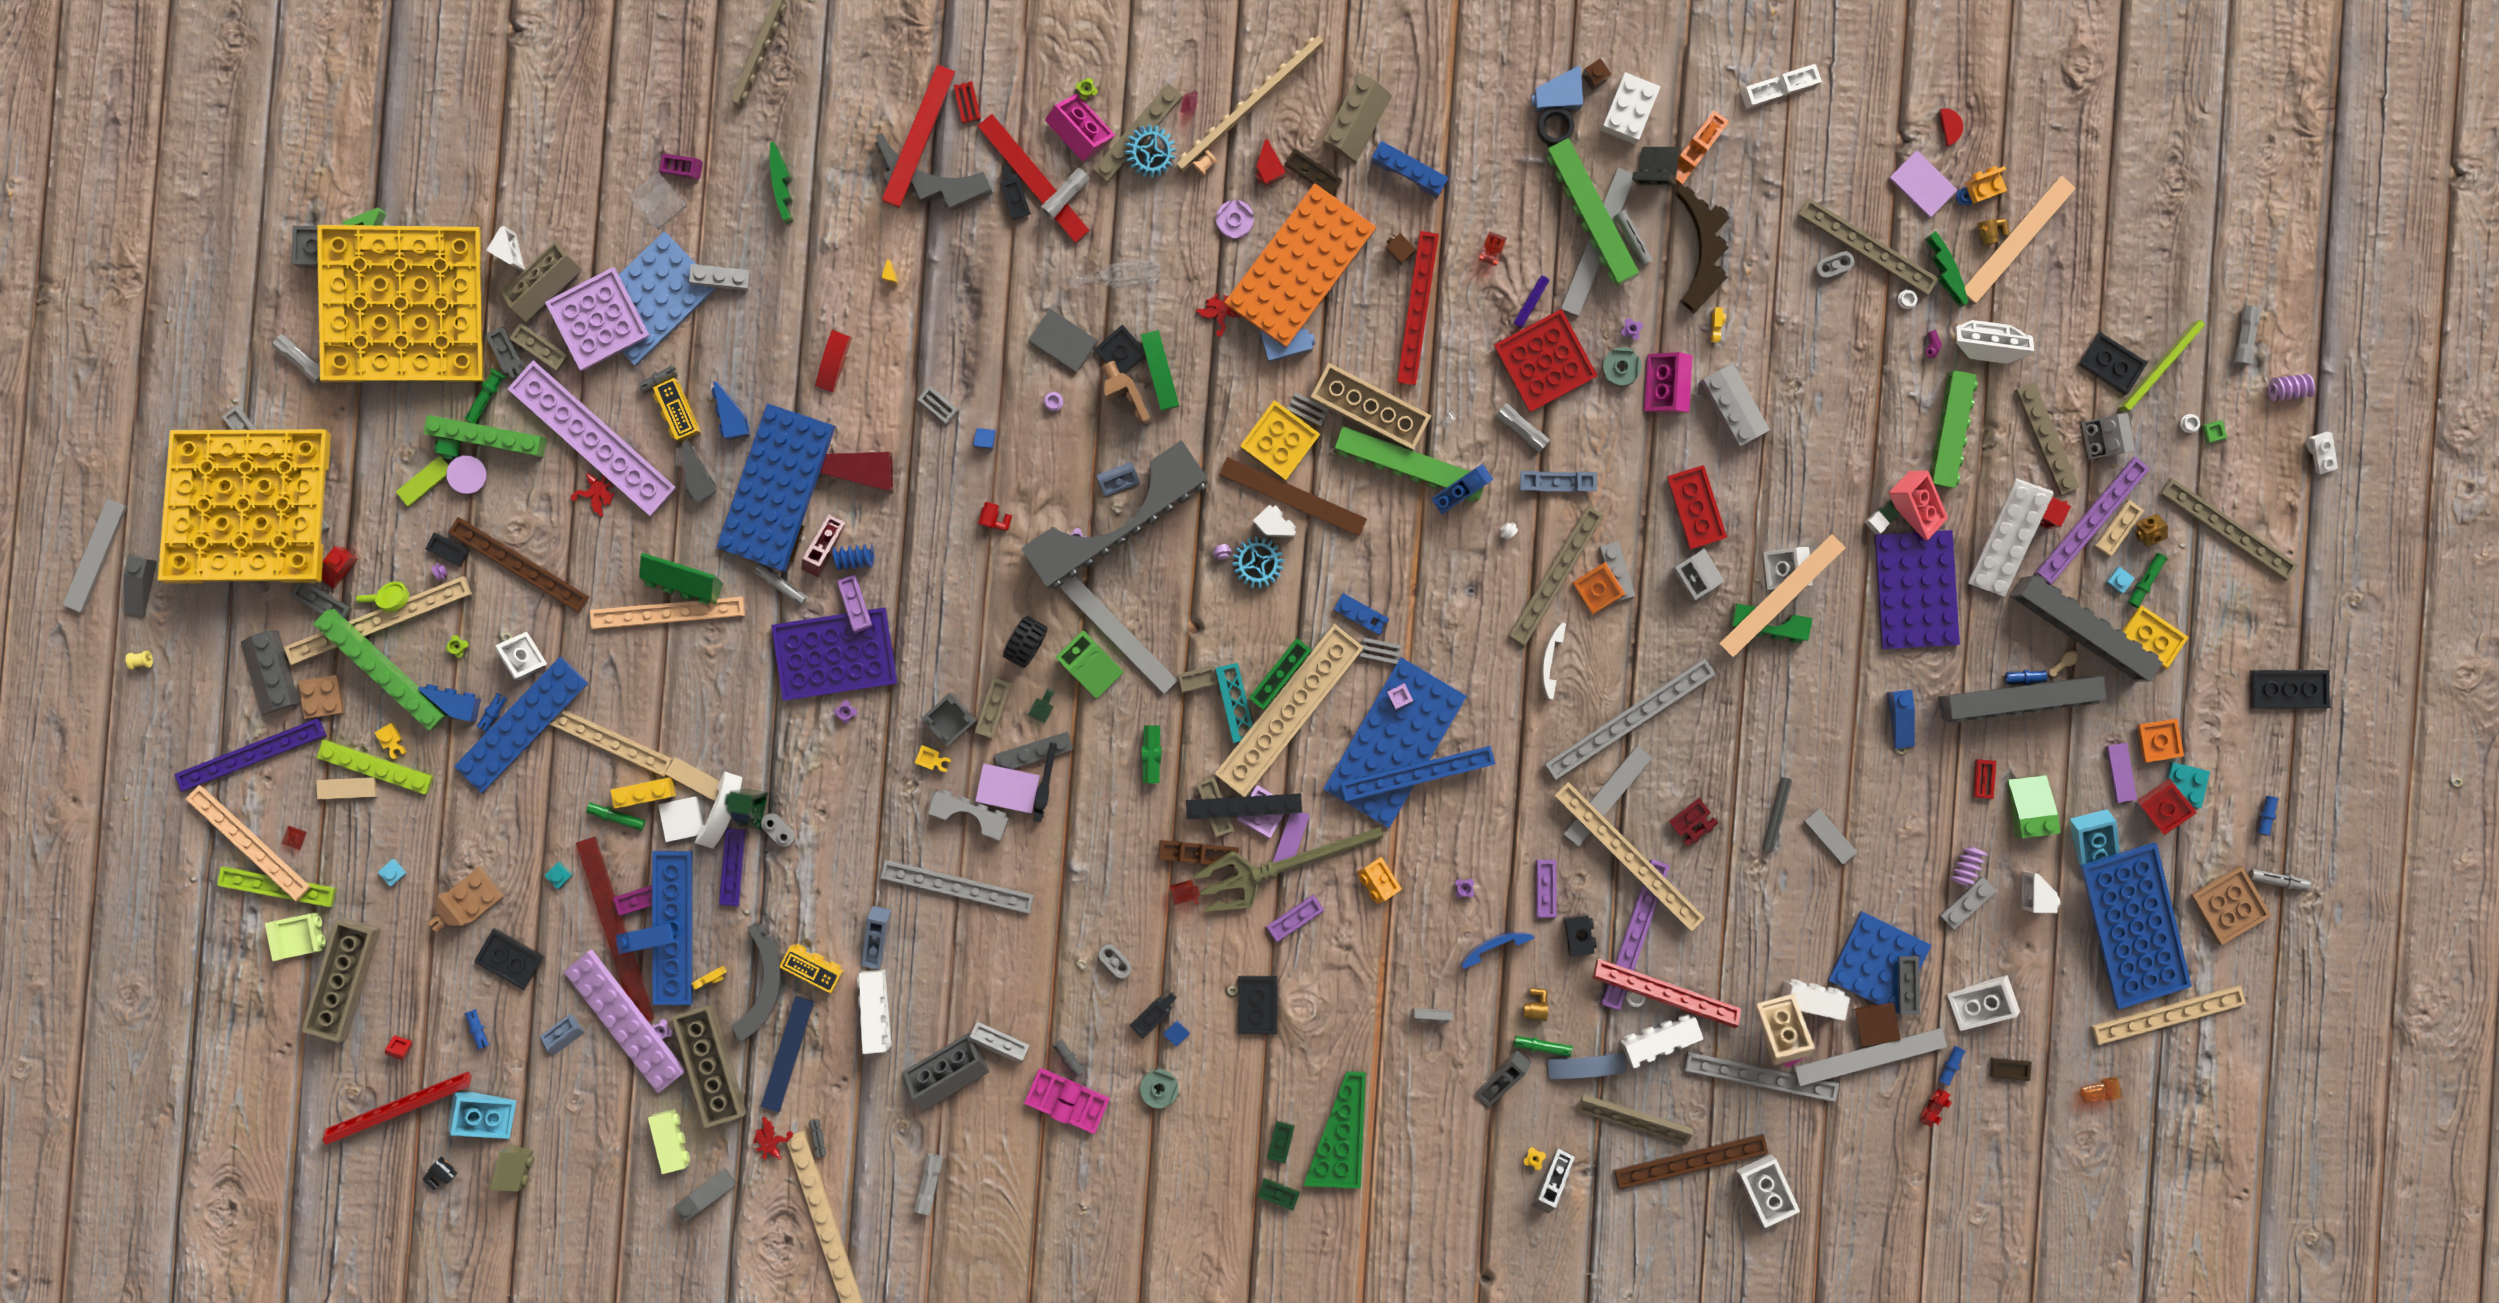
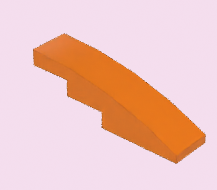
[1676,110,1729,186]

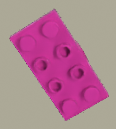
[1024,1067,1110,1134]

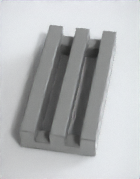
[917,385,959,425]
[1287,392,1329,427]
[1360,638,1401,664]

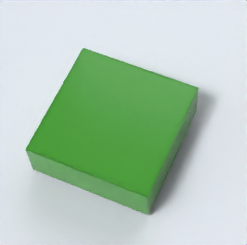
[2202,420,2227,444]

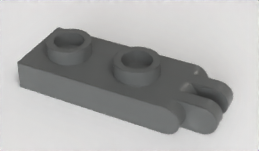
[485,326,523,380]

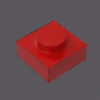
[385,1035,412,1060]

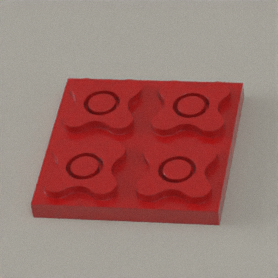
[1494,309,1598,413]

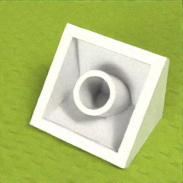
[487,226,525,271]
[494,632,547,680]

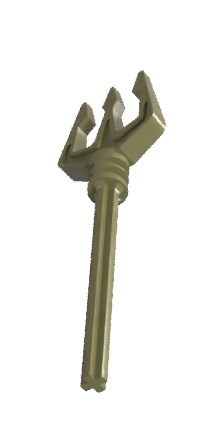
[1194,827,1384,911]

